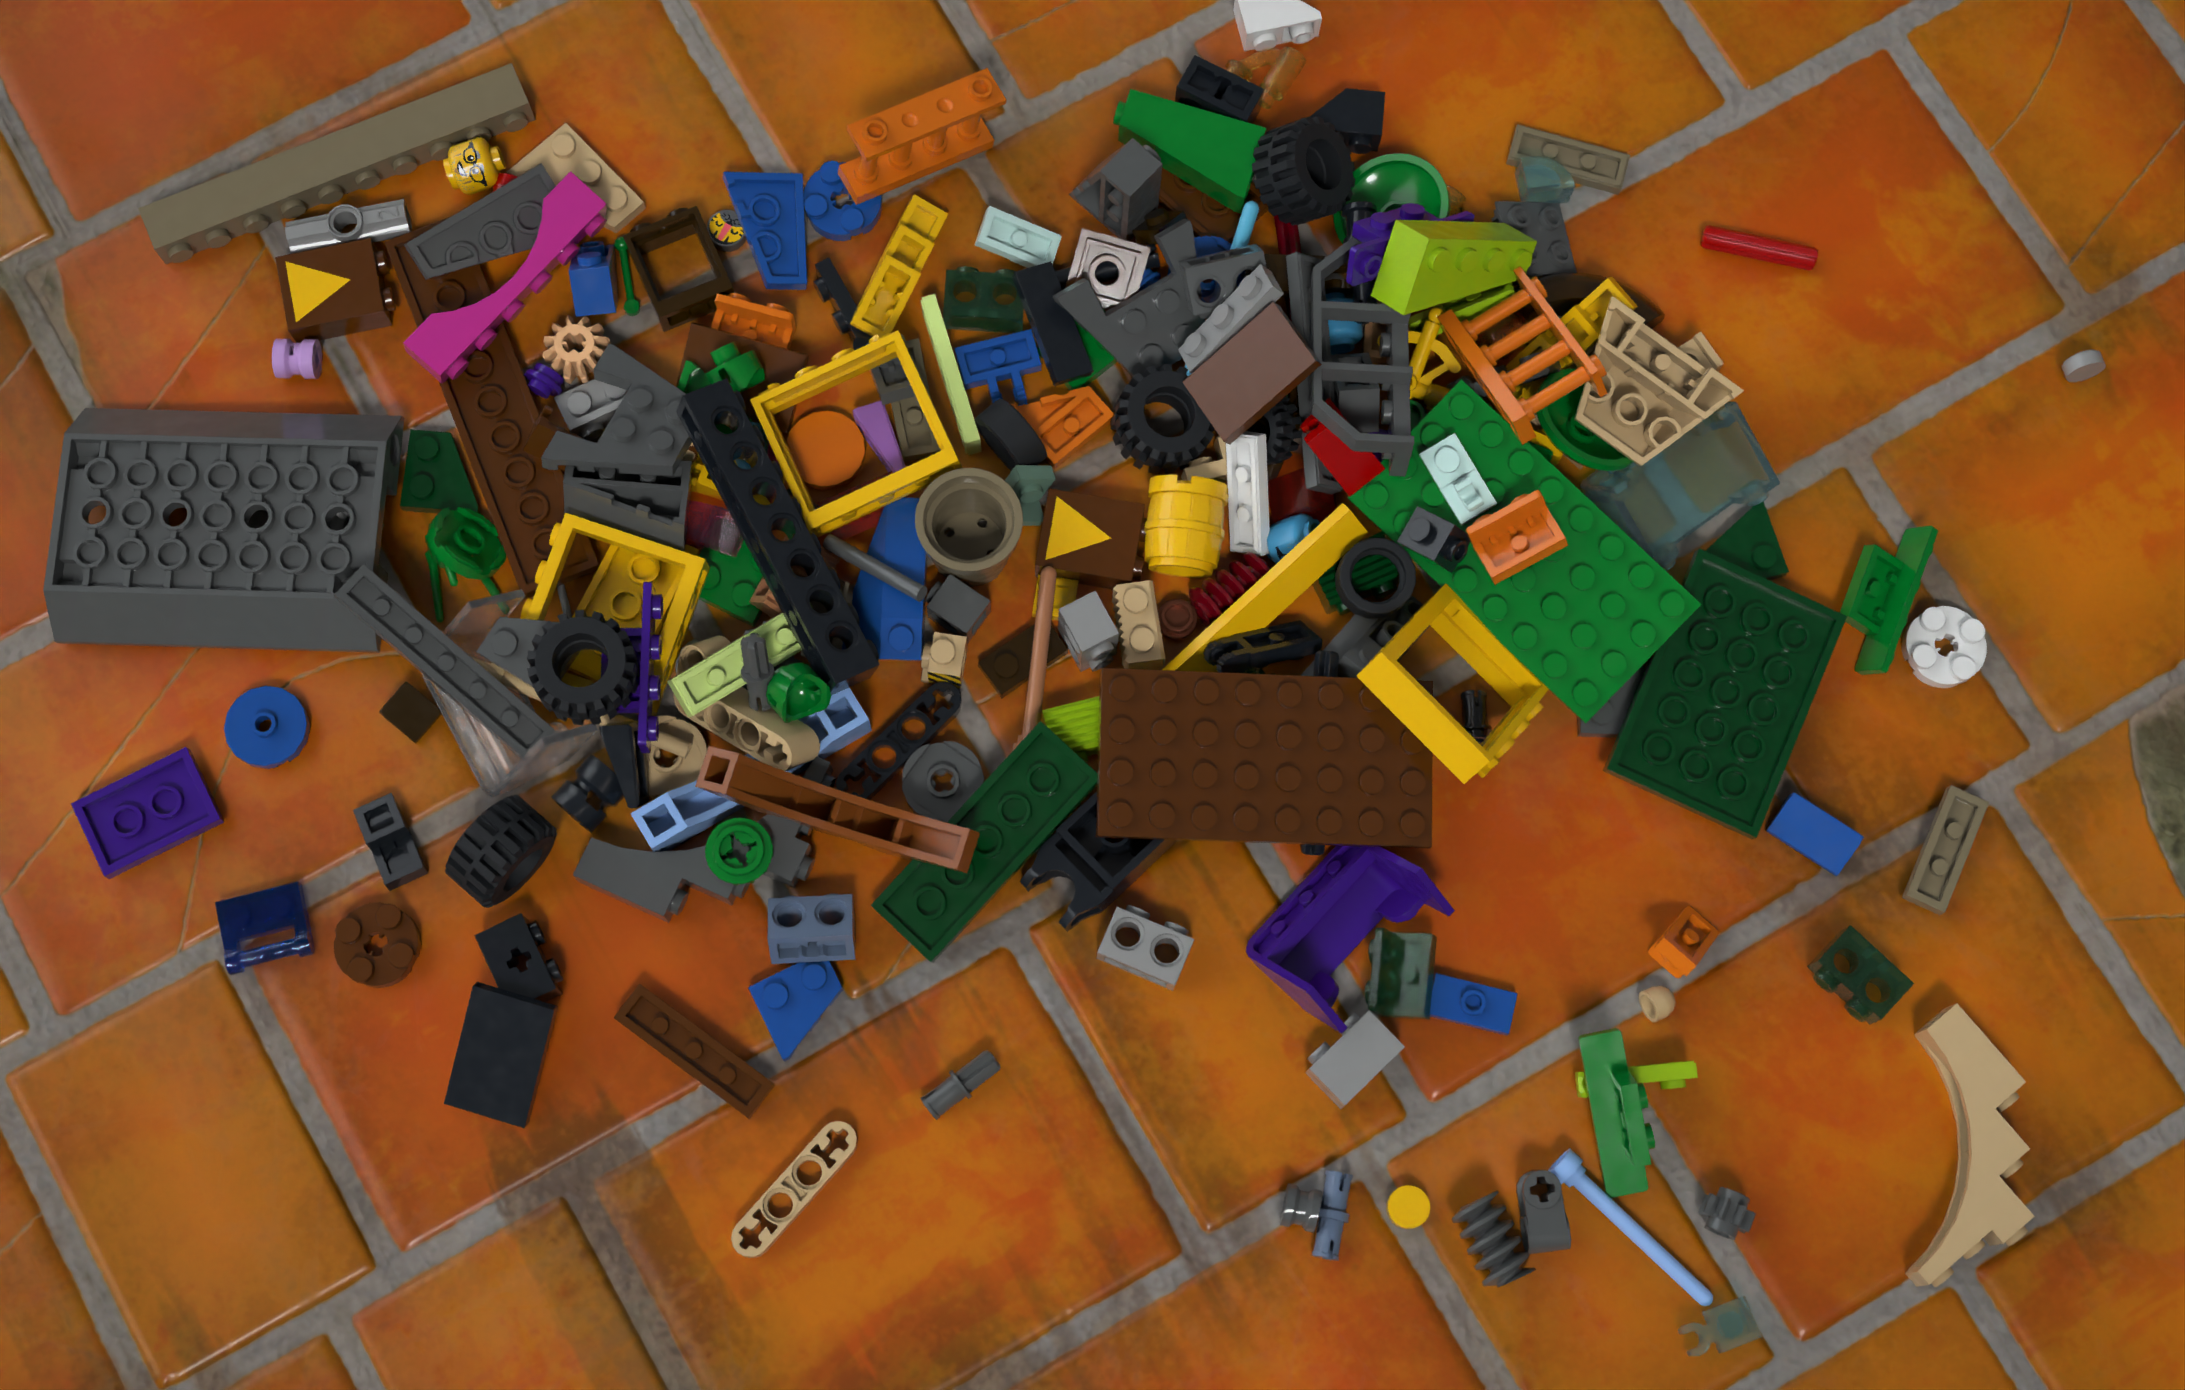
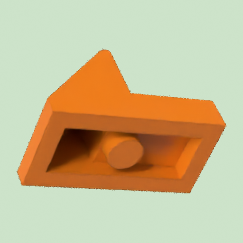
[1648,905,1720,978]

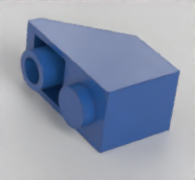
[568,241,619,317]

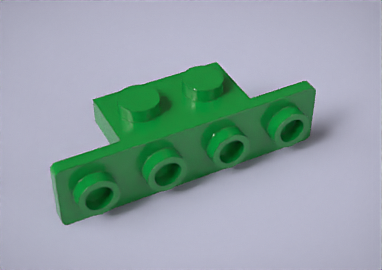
[1839,525,1938,675]
[1578,1028,1655,1198]

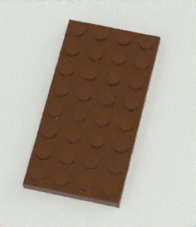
[1096,668,1433,849]

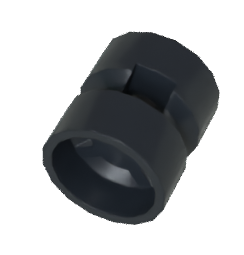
[551,754,624,833]

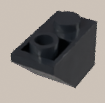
[1311,88,1385,154]

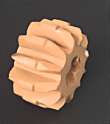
[543,315,611,384]

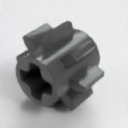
[1698,1187,1756,1240]

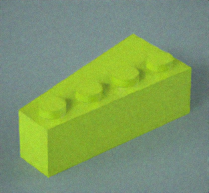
[1371,220,1537,315]

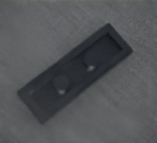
[1012,261,1094,386]

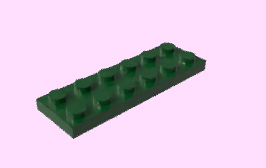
[871,721,1098,963]

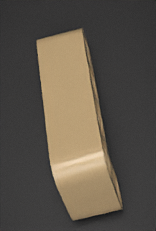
[673,635,820,771]

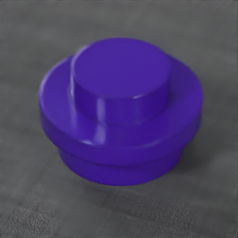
[524,363,564,399]

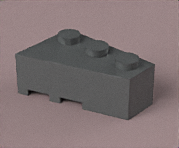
[1069,138,1163,241]
[563,461,692,552]

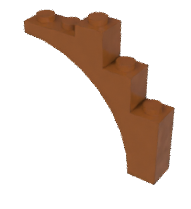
[695,746,980,874]

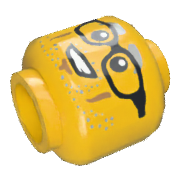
[443,137,506,195]

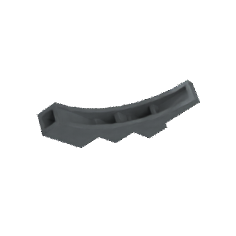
[573,757,836,923]

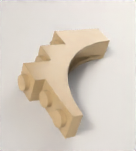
[1905,1003,2035,1287]

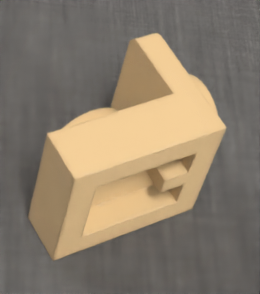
[1181,436,1227,482]

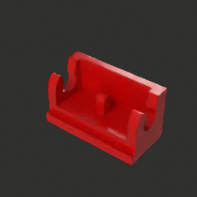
[1300,398,1385,497]

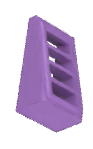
[852,400,906,474]

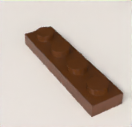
[614,984,775,1119]

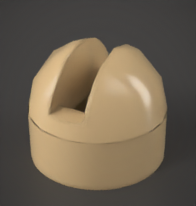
[1639,986,1676,1022]

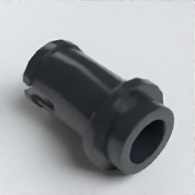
[1460,690,1492,744]

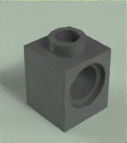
[925,574,991,644]

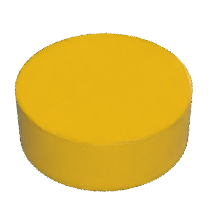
[1386,1185,1430,1229]

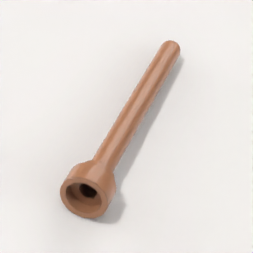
[1012,566,1057,751]

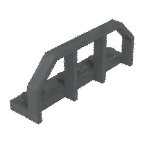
[1311,237,1414,477]

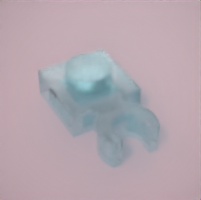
[1678,1296,1762,1356]

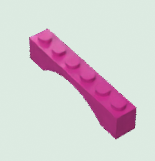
[403,171,607,384]

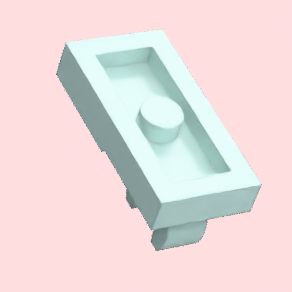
[974,206,1062,268]
[1419,433,1497,526]

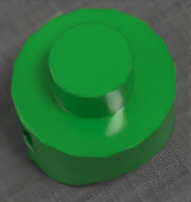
[705,342,765,393]
[766,663,831,723]

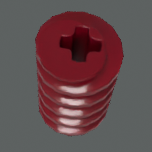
[1189,552,1271,628]

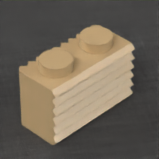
[1112,580,1165,670]

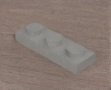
[1178,264,1284,374]

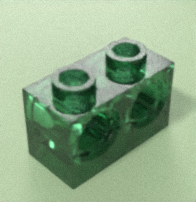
[943,266,1025,333]
[1807,925,1914,1025]

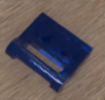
[215,881,315,976]

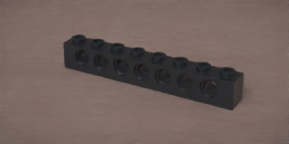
[676,378,880,695]

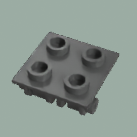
[1491,201,1577,285]

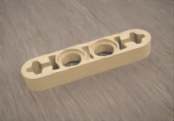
[731,1121,858,1258]

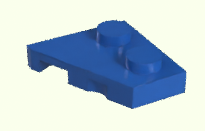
[748,961,843,1062]

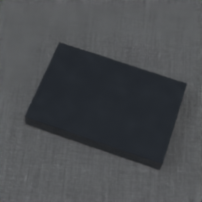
[444,982,558,1128]

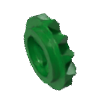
[705,818,774,886]

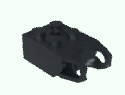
[1020,791,1177,932]

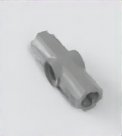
[284,199,413,254]

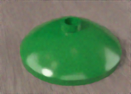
[1333,153,1451,244]
[1537,369,1634,471]

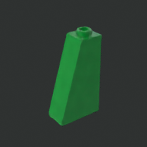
[1113,89,1266,214]

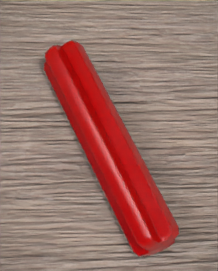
[1701,225,1818,270]

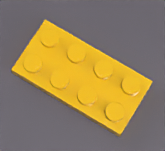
[568,544,700,682]

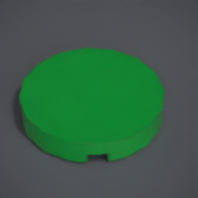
[427,507,506,580]

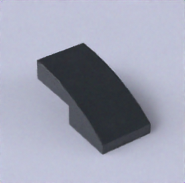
[353,793,428,891]

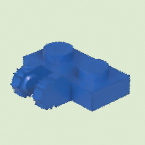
[954,329,1042,406]

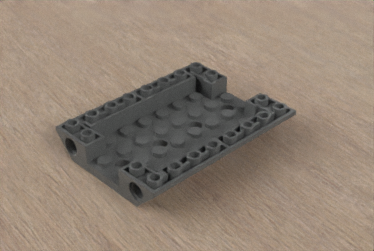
[43,408,404,653]

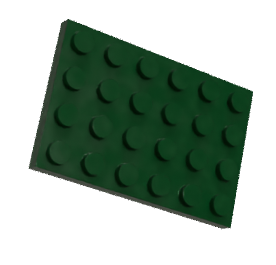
[1603,548,1847,839]

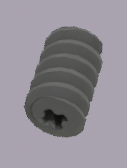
[1452,1191,1536,1287]

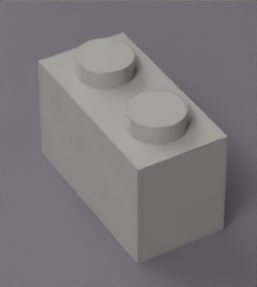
[1306,1010,1405,1110]

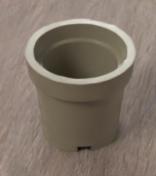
[915,468,1023,587]

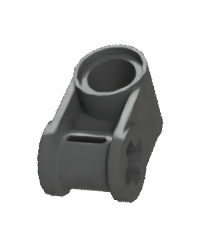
[1516,1170,1571,1255]

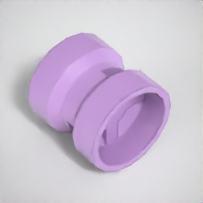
[272,338,322,379]

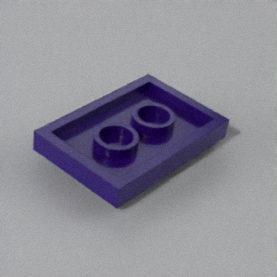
[71,747,224,879]

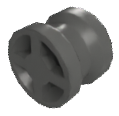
[1280,1183,1322,1233]

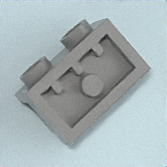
[554,379,628,441]

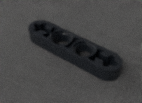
[836,681,962,800]

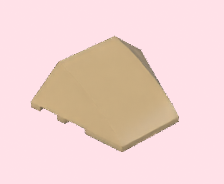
[1574,296,1744,466]

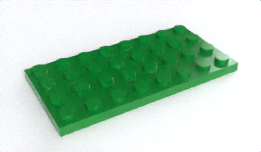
[1347,379,1702,724]

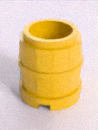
[1144,475,1229,578]

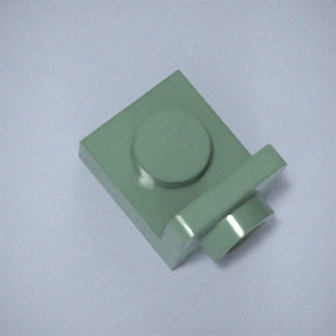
[1004,465,1056,526]

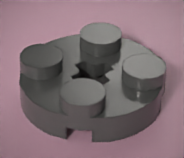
[902,741,984,823]

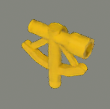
[1377,307,1461,410]

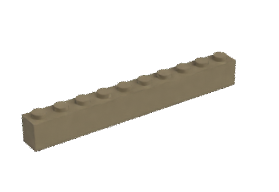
[138,63,536,264]

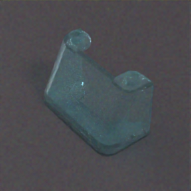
[1580,402,1780,571]

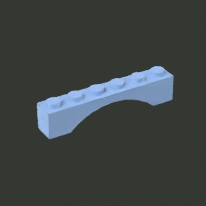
[630,688,872,852]

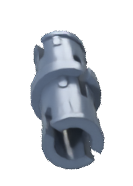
[1311,1170,1353,1261]

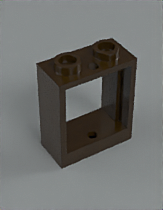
[623,206,734,332]

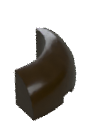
[1509,273,1665,329]

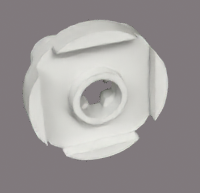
[1901,606,1987,688]

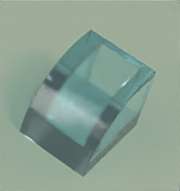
[1515,156,1575,204]

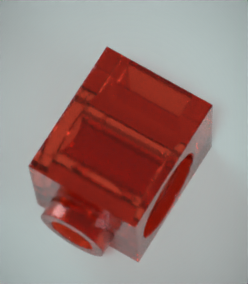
[1268,468,1335,521]

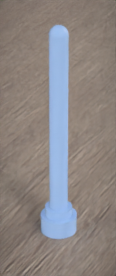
[1548,1148,1713,1306]

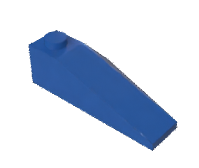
[842,497,927,661]

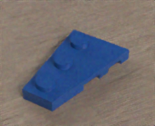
[723,172,807,290]

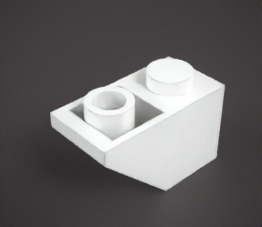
[1233,0,1322,52]

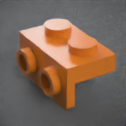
[711,293,796,349]
[1466,490,1568,585]

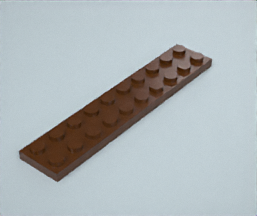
[384,217,600,599]

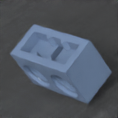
[767,893,856,964]

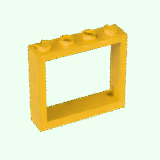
[750,330,963,538]
[520,512,710,716]
[1356,583,1549,784]

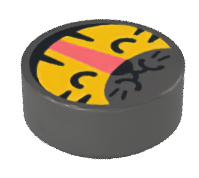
[707,210,746,252]

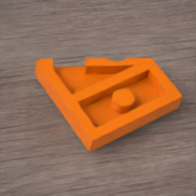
[1011,386,1114,469]

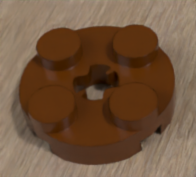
[334,902,422,988]

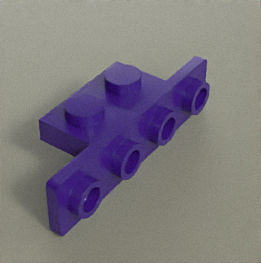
[1346,203,1474,286]
[601,582,663,753]

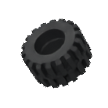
[1252,116,1355,225]
[1110,364,1215,474]
[527,610,640,725]
[445,795,557,908]

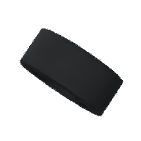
[975,398,1047,471]
[1335,538,1416,619]

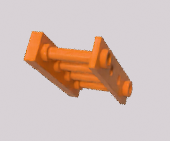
[838,68,1007,205]
[1437,266,1608,445]

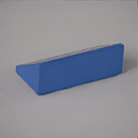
[1766,793,1864,876]

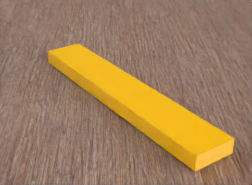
[1162,503,1369,672]

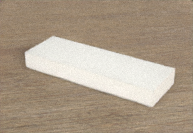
[1226,431,1270,556]

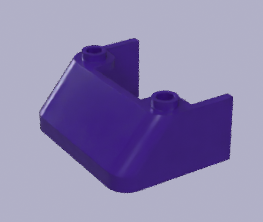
[1246,845,1455,1033]

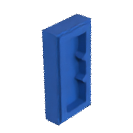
[1425,973,1518,1036]

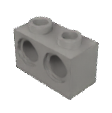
[1058,590,1119,672]
[1096,905,1194,991]

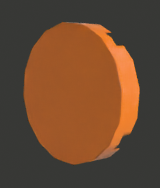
[786,410,866,491]

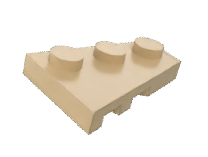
[507,123,646,233]

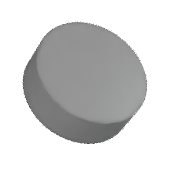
[2062,350,2106,382]

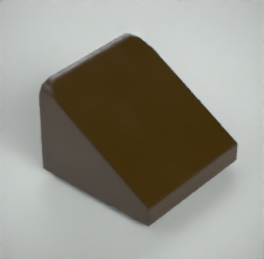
[379,682,443,744]

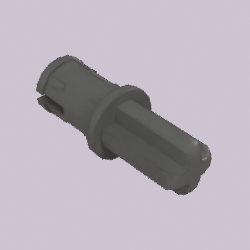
[741,633,774,711]
[920,1050,1001,1120]

